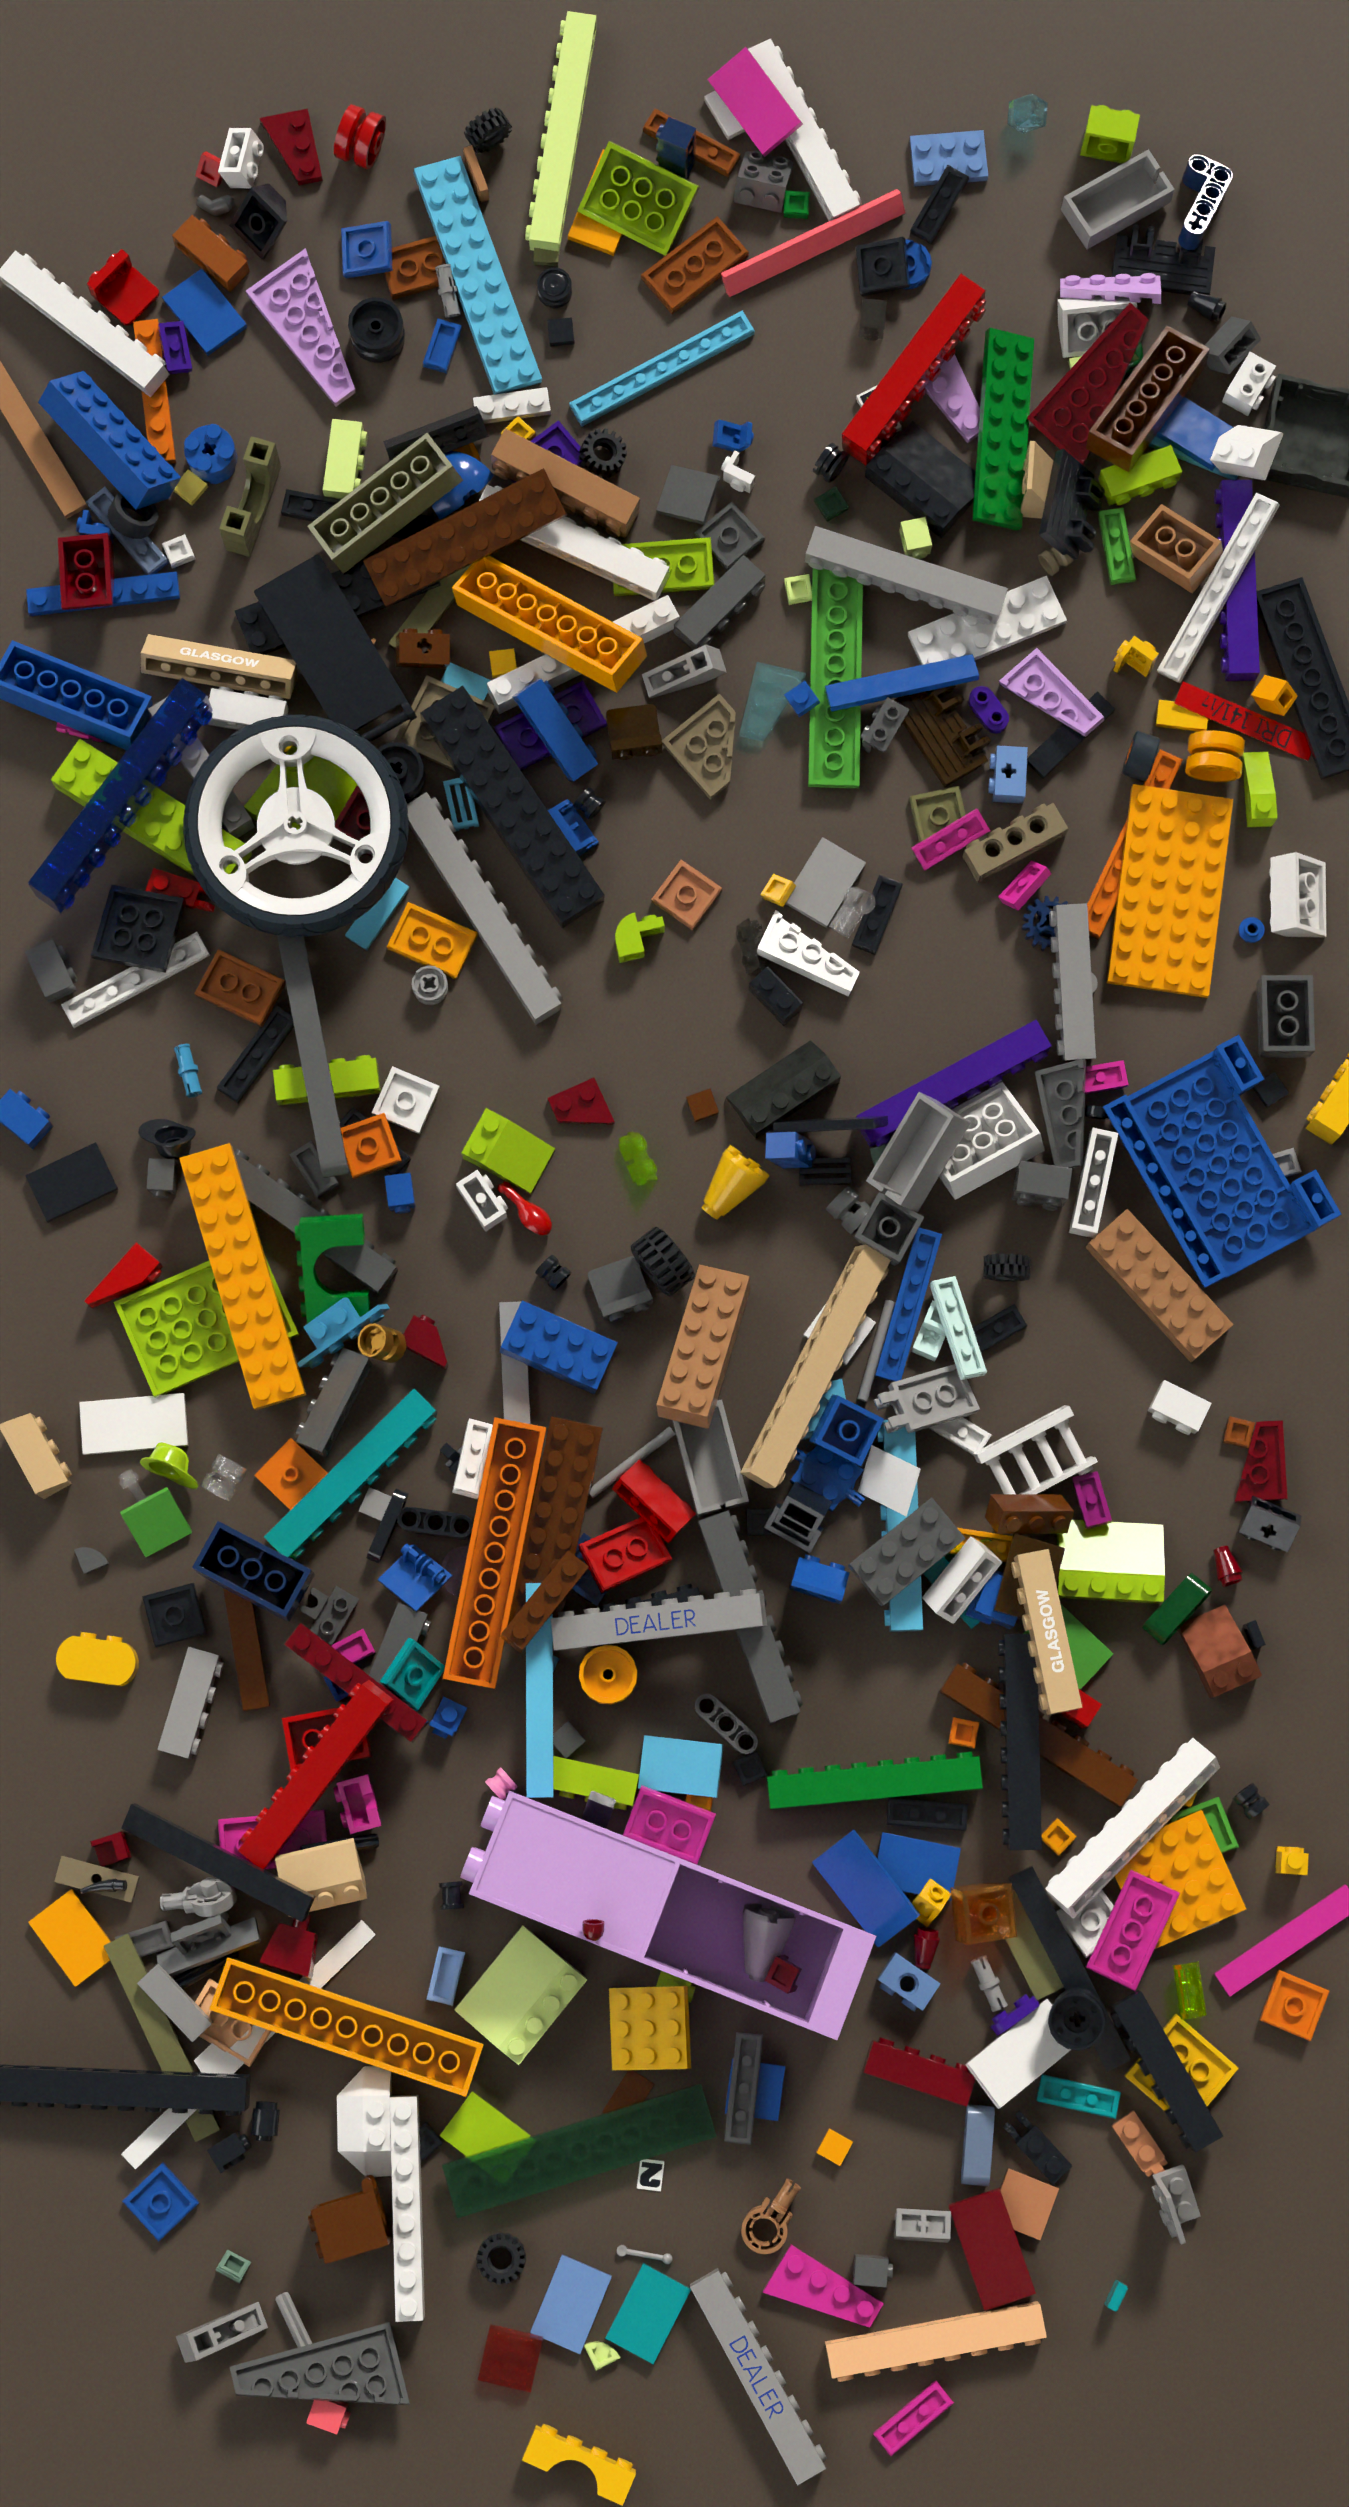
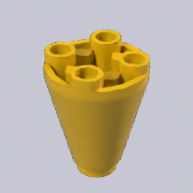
[701,1145,770,1220]

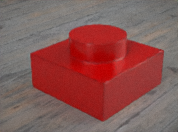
[195,151,223,187]

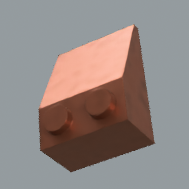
[1179,1605,1262,1698]

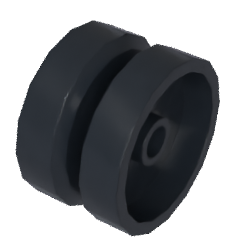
[348,297,405,363]
[377,742,426,804]

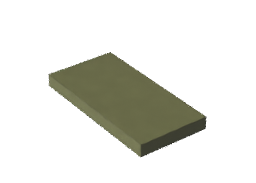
[987,1890,1064,2000]

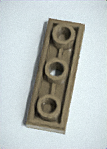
[54,1856,140,1903]

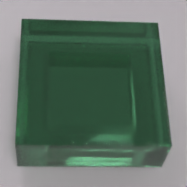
[814,486,849,522]

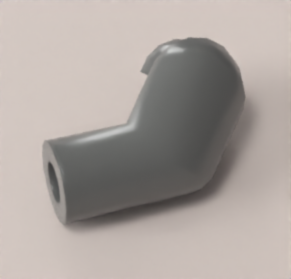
[196,195,234,216]

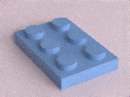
[909,130,988,186]

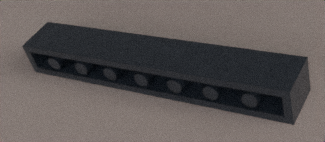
[998,1634,1042,1850]

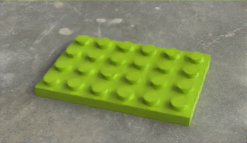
[114,1254,299,1397]

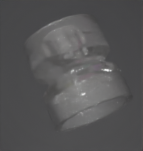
[200,1454,247,1502]

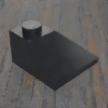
[229,184,287,259]

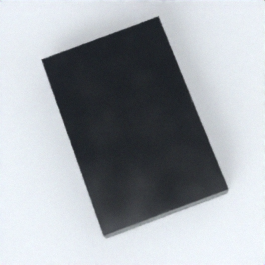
[25,1142,118,1223]

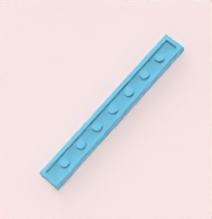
[569,310,755,427]
[526,1583,553,1798]

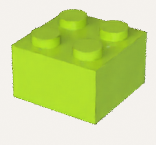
[1080,105,1140,164]

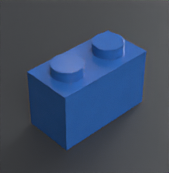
[0,1089,53,1149]
[765,1132,816,1168]

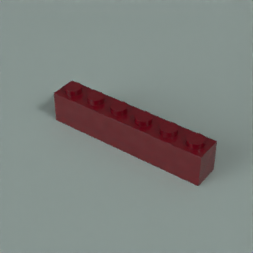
[284,1623,429,1743]

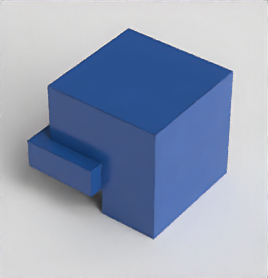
[965,1570,1017,1629]

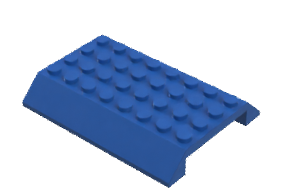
[1103,1035,1342,1288]

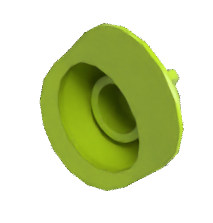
[140,1442,199,1489]

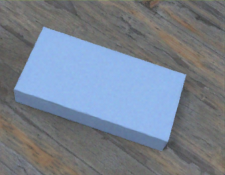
[426,1946,465,2006]

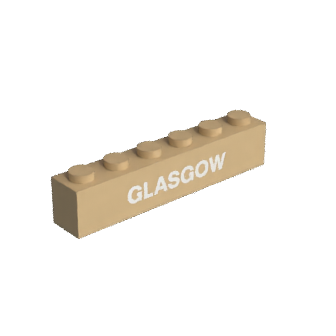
[141,634,297,699]
[1011,1549,1082,1715]

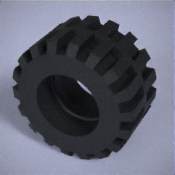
[630,1226,695,1297]

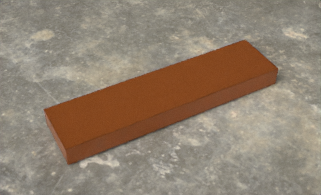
[643,108,741,177]

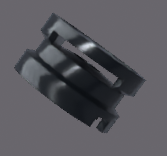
[537,268,572,308]
[813,443,849,483]

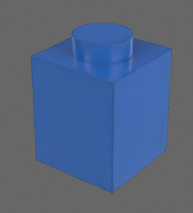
[385,1173,416,1214]

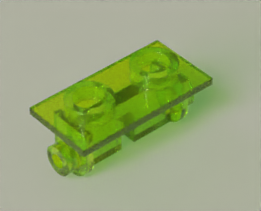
[618,1132,658,1187]

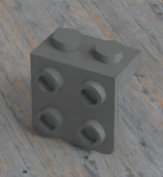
[733,151,793,213]
[588,1256,653,1322]

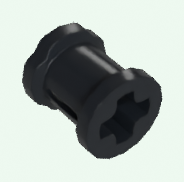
[439,1881,464,1910]

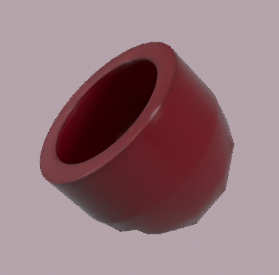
[582,1919,605,1941]

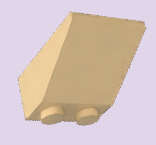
[1020,441,1054,518]

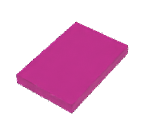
[623,1785,716,1865]

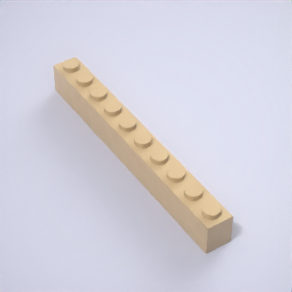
[740,1244,891,1488]

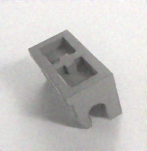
[894,2208,951,2243]

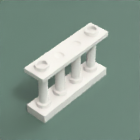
[973,1405,1098,1494]

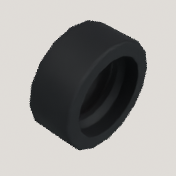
[107,492,159,539]

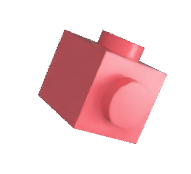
[306,2400,351,2435]

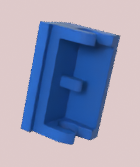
[548,799,599,856]

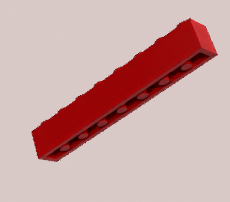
[238,1680,394,1869]

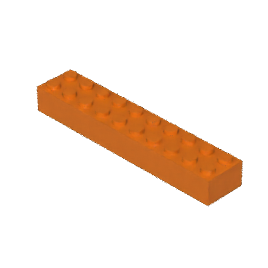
[443,1417,547,1689]

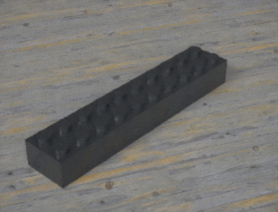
[420,685,605,929]

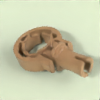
[741,2179,801,2254]

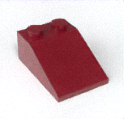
[58,533,114,610]

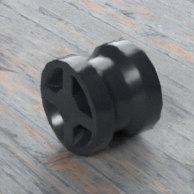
[574,788,606,820]

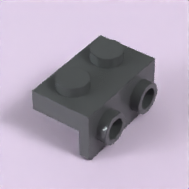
[860,697,909,754]

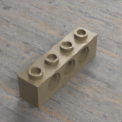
[963,803,1069,883]

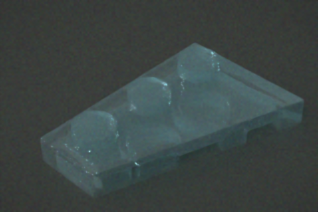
[739,662,806,741]

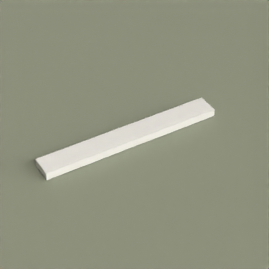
[1157,493,1280,683]

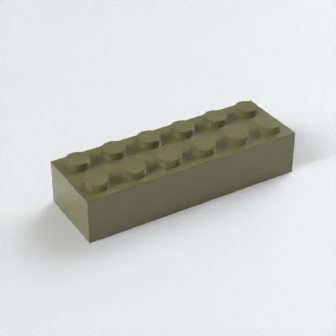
[307,433,463,574]

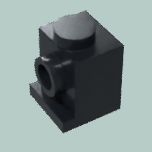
[207,2131,252,2174]

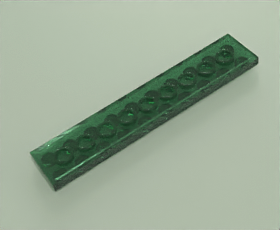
[442,2083,717,2218]

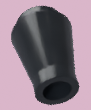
[1187,292,1227,322]

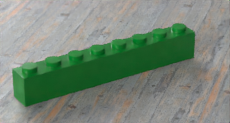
[766,1752,983,1809]

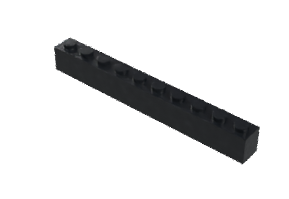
[0,2064,251,2116]

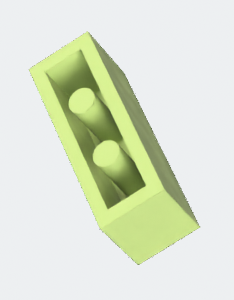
[323,419,368,499]

